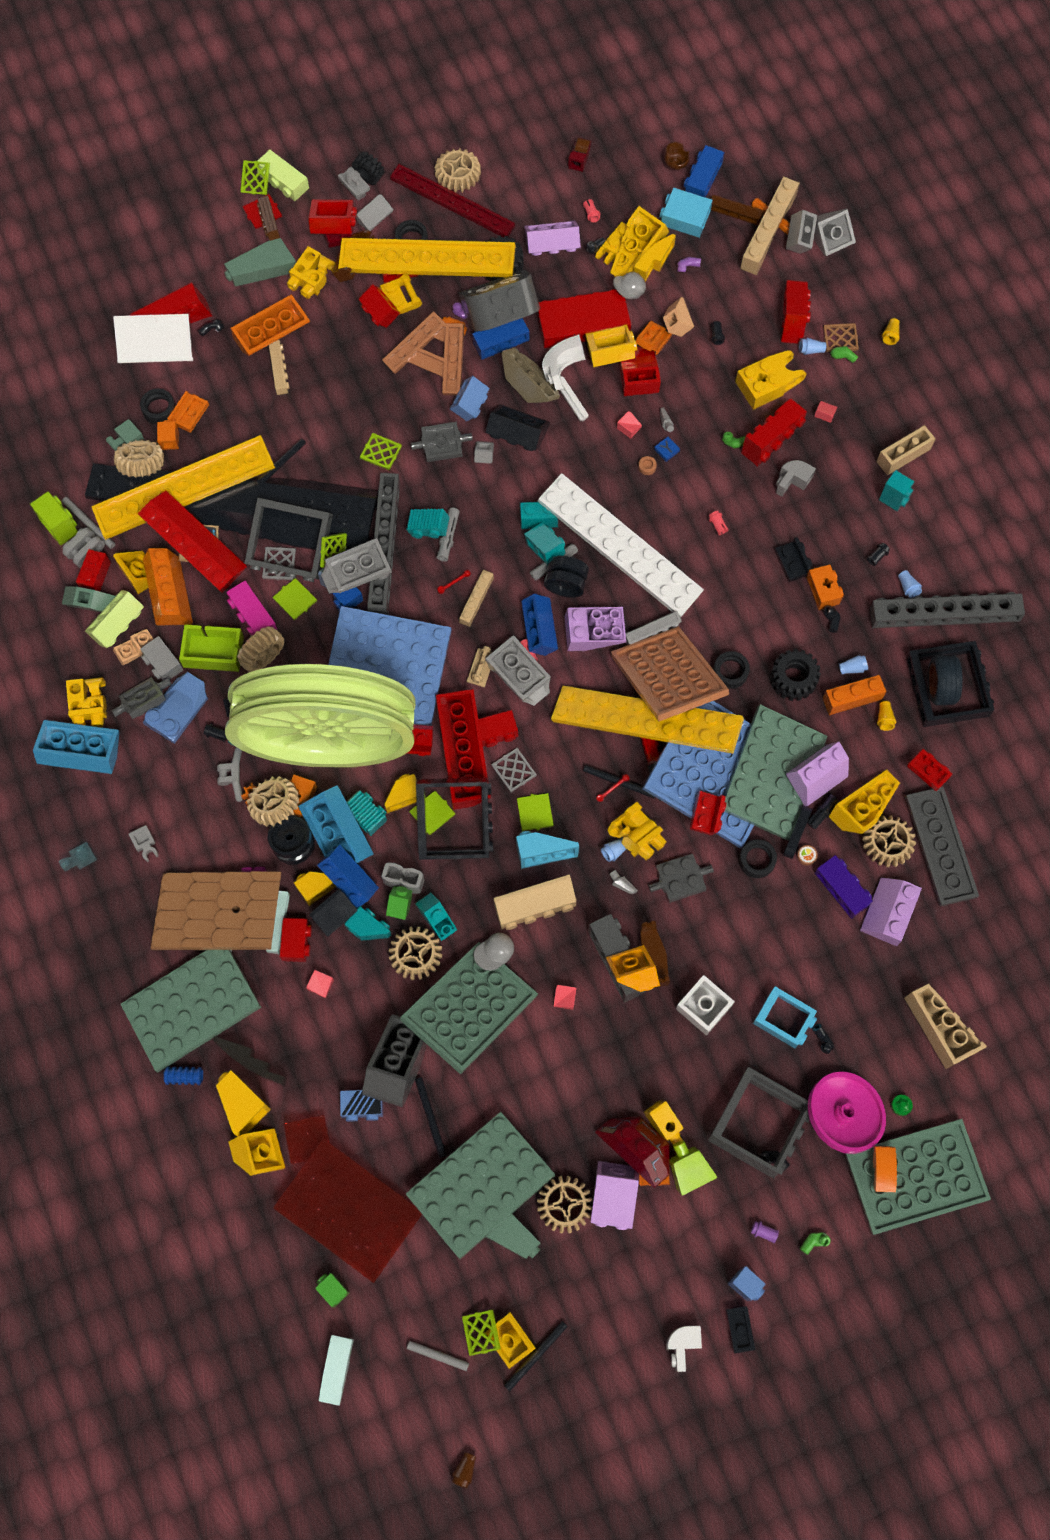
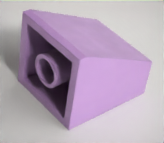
[591,1161,639,1230]

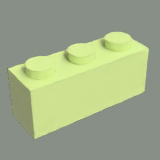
[257,150,309,201]
[85,590,144,648]

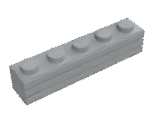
[626,611,682,645]

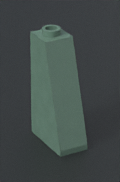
[224,238,296,287]
[486,1214,541,1259]

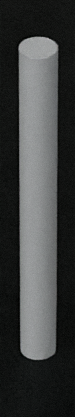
[62,497,115,549]

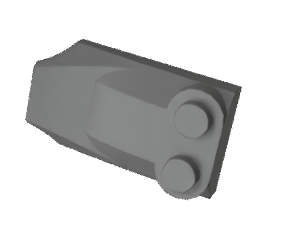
[321,538,392,593]
[485,635,551,706]

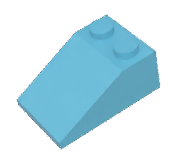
[516,831,579,869]

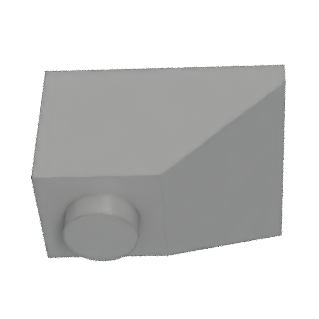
[814,209,856,256]

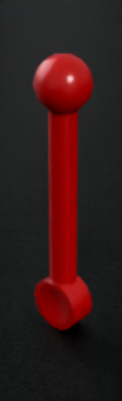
[437,570,471,594]
[596,774,630,802]

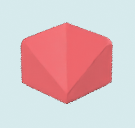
[617,411,642,439]
[306,970,334,998]
[554,985,576,1010]

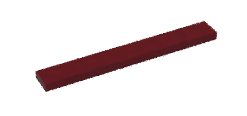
[390,164,515,238]

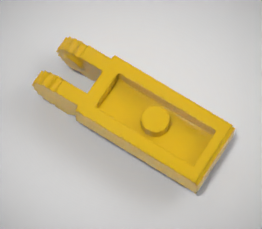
[595,222,627,265]

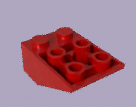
[619,346,661,396]

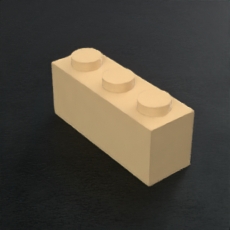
[877,425,935,475]

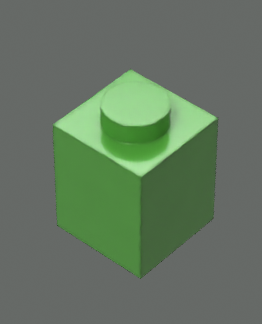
[386,886,413,920]
[315,1273,350,1308]

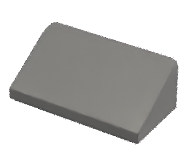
[356,194,393,231]

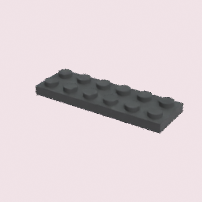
[905,787,979,907]

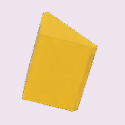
[113,551,148,594]
[485,1312,536,1369]

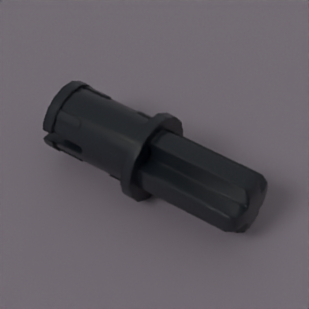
[807,795,839,829]

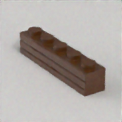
[257,195,280,241]
[711,195,764,226]

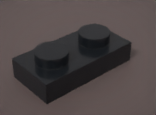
[726,1306,755,1354]

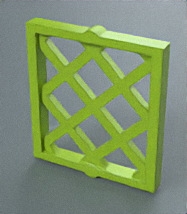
[240,161,270,195]
[360,433,402,470]
[320,533,347,568]
[462,1310,501,1356]

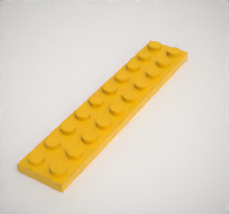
[338,238,516,277]
[91,435,275,540]
[551,686,744,754]

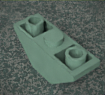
[62,586,116,612]

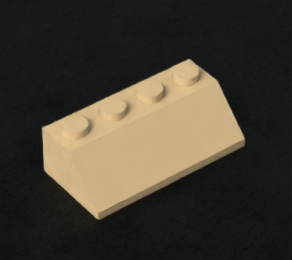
[494,874,577,930]

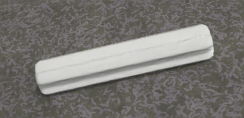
[560,376,589,421]

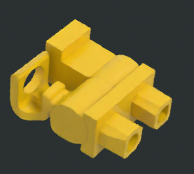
[287,246,335,299]
[66,677,107,727]
[608,802,667,860]

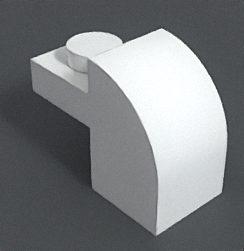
[666,1326,702,1372]

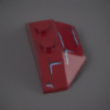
[595,1117,669,1188]

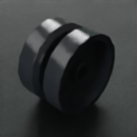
[544,556,589,598]
[267,815,315,865]

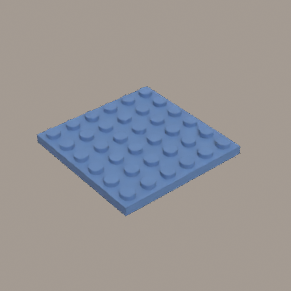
[328,606,452,726]
[642,701,754,848]

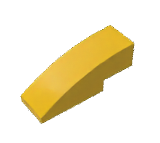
[633,234,676,282]

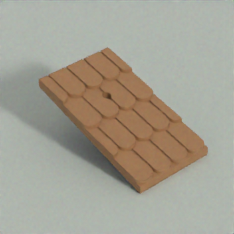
[151,871,281,950]

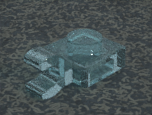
[59,842,97,872]

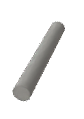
[407,1341,469,1371]

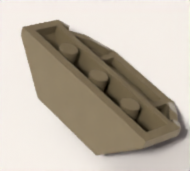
[502,348,560,403]

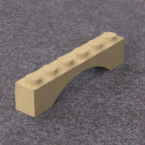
[741,177,799,275]

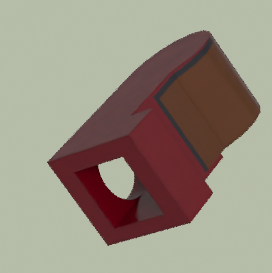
[568,137,591,172]

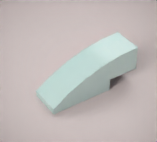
[319,1335,354,1406]

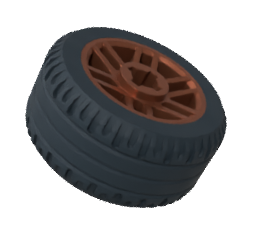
[928,655,963,705]

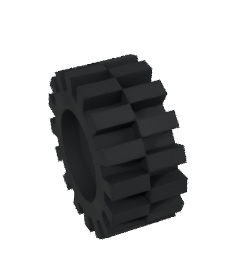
[352,151,385,185]

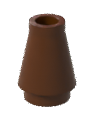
[451,1452,476,1489]

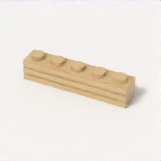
[269,340,290,395]
[459,570,494,627]

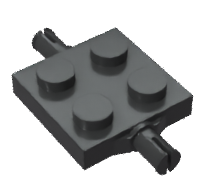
[411,422,473,462]
[111,677,172,719]
[648,854,714,903]

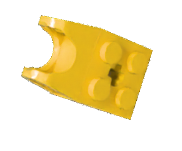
[735,350,807,410]

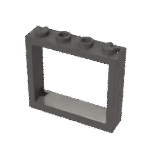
[244,498,333,582]
[708,1067,810,1179]

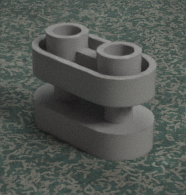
[63,528,105,568]

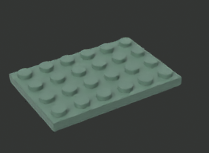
[724,704,828,841]
[400,942,538,1074]
[121,950,261,1072]
[406,1112,555,1259]
[845,1119,991,1235]

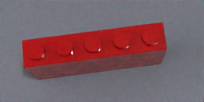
[537,289,631,349]

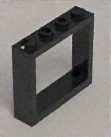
[906,641,995,727]
[416,777,493,860]

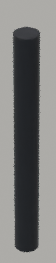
[257,439,306,485]
[583,765,655,799]
[415,1078,447,1158]
[504,1321,568,1391]

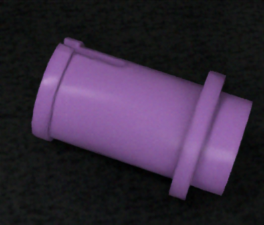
[751,1221,779,1243]

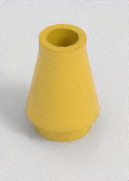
[882,318,900,345]
[877,701,896,731]

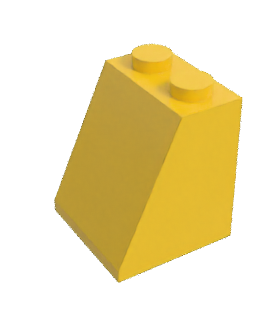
[216,1070,271,1136]

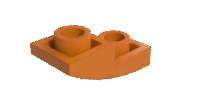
[873,1146,897,1192]

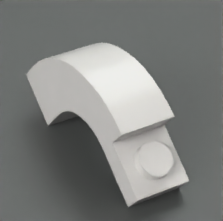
[542,335,585,390]

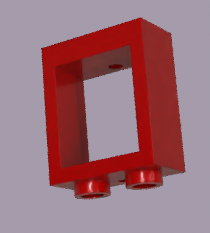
[309,200,357,234]

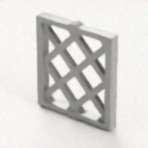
[262,547,296,580]
[491,748,537,793]

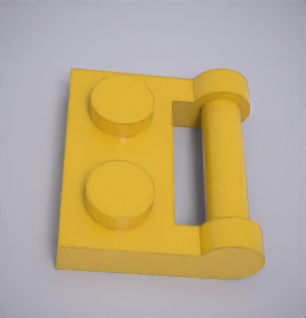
[380,274,422,315]

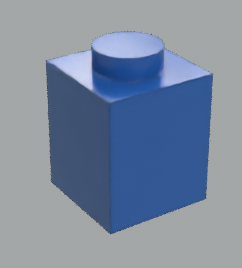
[333,587,363,610]

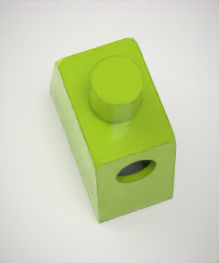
[669,1141,717,1196]

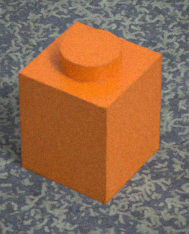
[157,420,179,450]

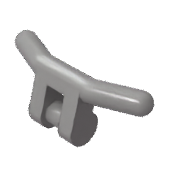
[217,748,243,802]

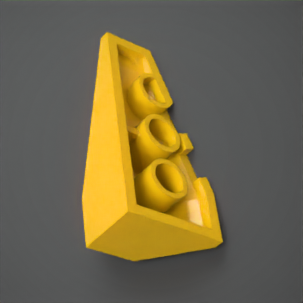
[610,206,669,277]
[829,770,900,834]

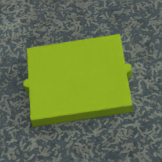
[273,578,317,620]
[409,791,456,835]
[517,793,554,831]

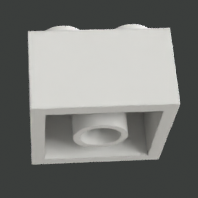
[676,975,735,1036]

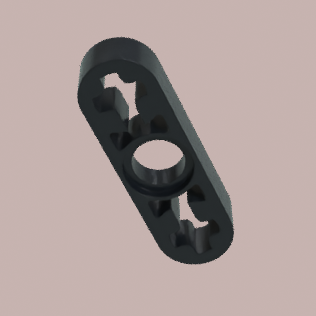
[783,805,812,859]

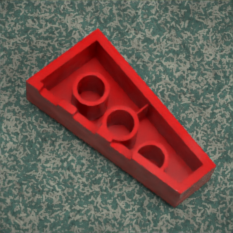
[130,283,212,324]
[741,398,807,467]

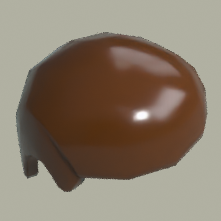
[664,142,689,170]

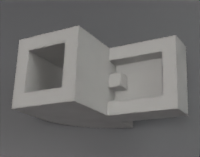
[776,460,816,497]

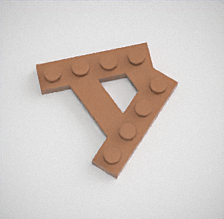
[382,311,464,395]

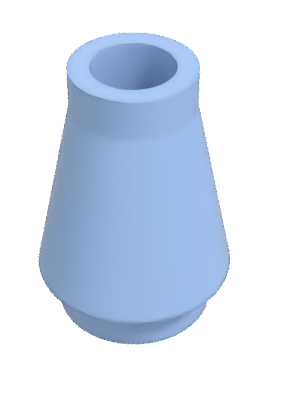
[799,337,826,355]
[898,570,922,599]
[839,655,868,674]
[601,837,626,862]

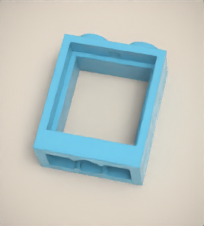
[753,986,817,1048]

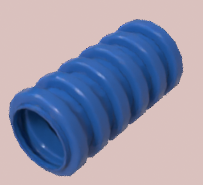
[164,1066,203,1085]

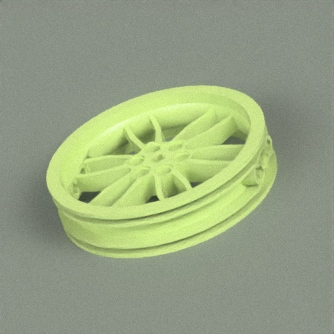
[225,664,416,767]

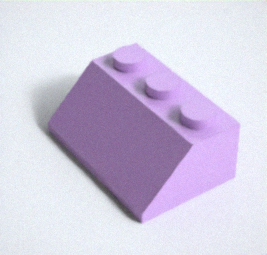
[524,221,580,255]
[786,742,849,807]
[860,878,922,946]

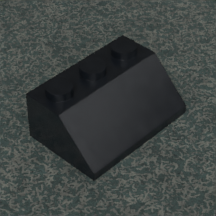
[485,405,550,451]

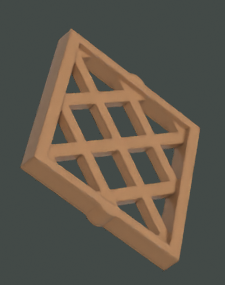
[823,323,859,352]

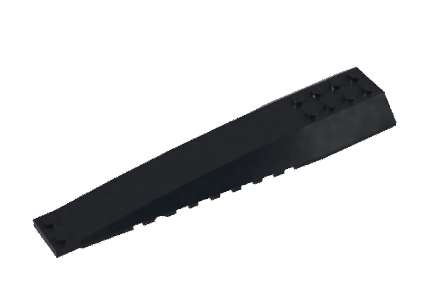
[85,463,379,553]

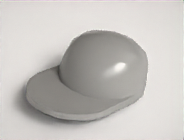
[613,272,646,299]
[473,933,515,971]

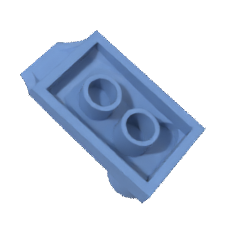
[143,672,208,744]

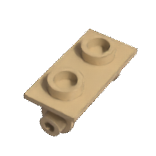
[467,646,493,688]

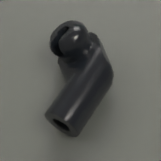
[587,237,605,254]
[197,319,224,337]
[823,605,841,633]
[812,1024,834,1054]
[760,1150,790,1170]

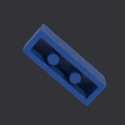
[683,145,725,198]
[472,318,529,360]
[521,594,558,656]
[317,845,379,909]

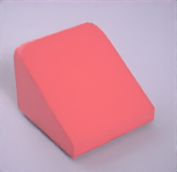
[814,401,838,423]

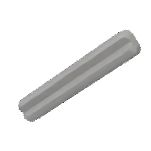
[530,544,578,580]

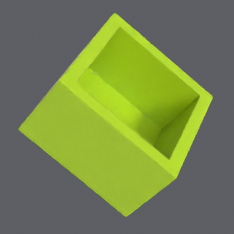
[30,492,78,546]

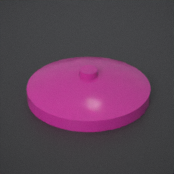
[808,1072,886,1154]

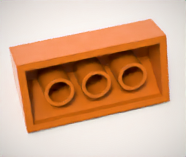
[231,294,310,356]
[143,548,193,625]

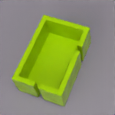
[179,624,244,672]

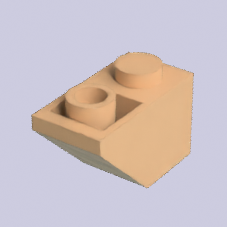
[663,297,694,337]

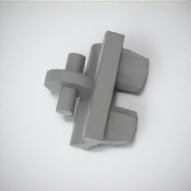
[338,167,370,200]

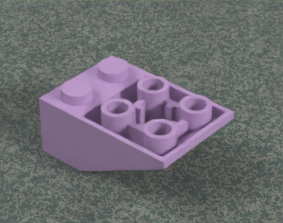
[564,607,626,651]

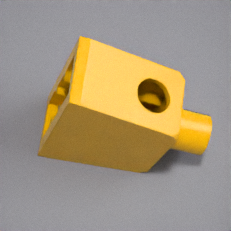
[643,1101,685,1145]

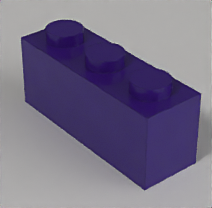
[814,855,873,919]

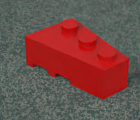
[781,280,811,344]

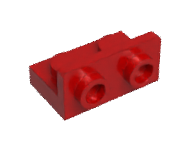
[406,724,433,756]
[907,749,952,792]
[689,791,727,836]

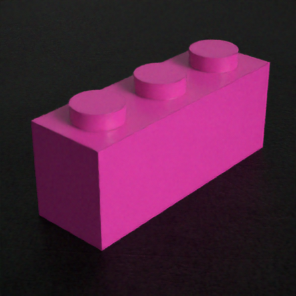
[226,581,277,636]

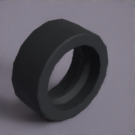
[395,220,428,240]
[140,388,176,424]
[713,651,750,689]
[739,840,777,878]

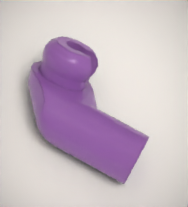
[677,257,701,272]
[452,302,466,319]

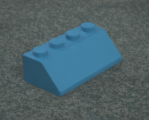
[33,720,119,774]
[298,785,374,863]

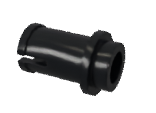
[710,321,725,345]
[867,543,890,566]
[203,723,227,742]

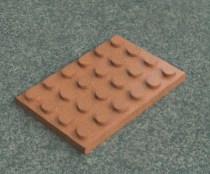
[611,626,729,722]

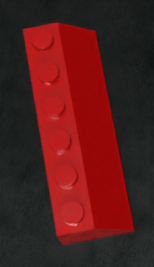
[138,491,247,593]
[436,689,491,810]

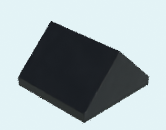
[309,889,358,937]

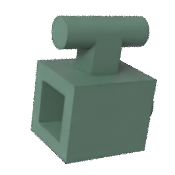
[106,419,145,451]

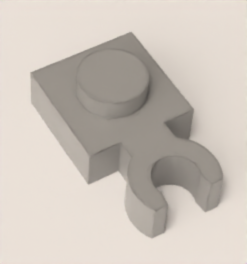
[129,825,159,862]

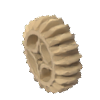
[435,148,481,193]
[114,439,164,478]
[237,626,285,672]
[247,776,300,827]
[862,815,916,868]
[389,926,442,980]
[537,1176,593,1233]

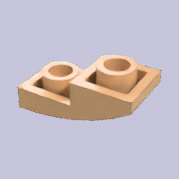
[113,629,153,665]

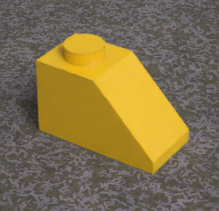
[385,774,417,813]
[294,872,336,906]

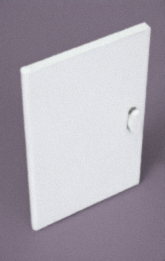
[113,314,193,363]

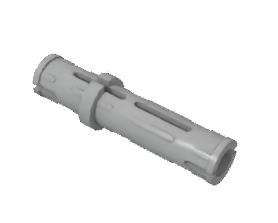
[437,508,460,562]

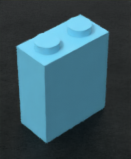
[659,188,713,238]

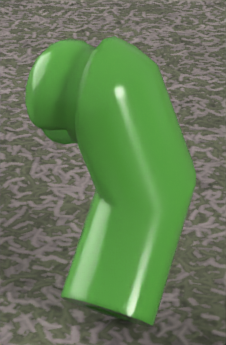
[831,346,858,363]
[722,432,745,448]
[799,1232,831,1255]

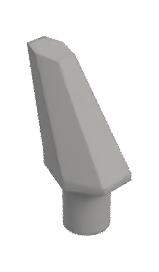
[660,407,674,432]
[609,870,638,894]

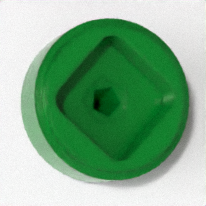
[891,1095,913,1116]

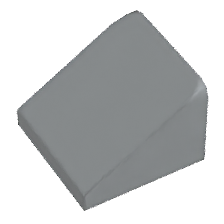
[474,441,494,464]

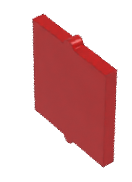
[242,194,282,229]

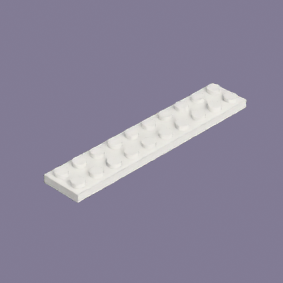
[538,473,704,618]

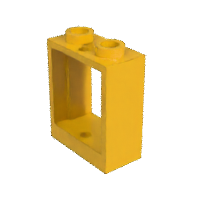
[586,325,637,367]

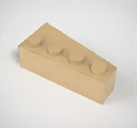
[905,984,987,1069]

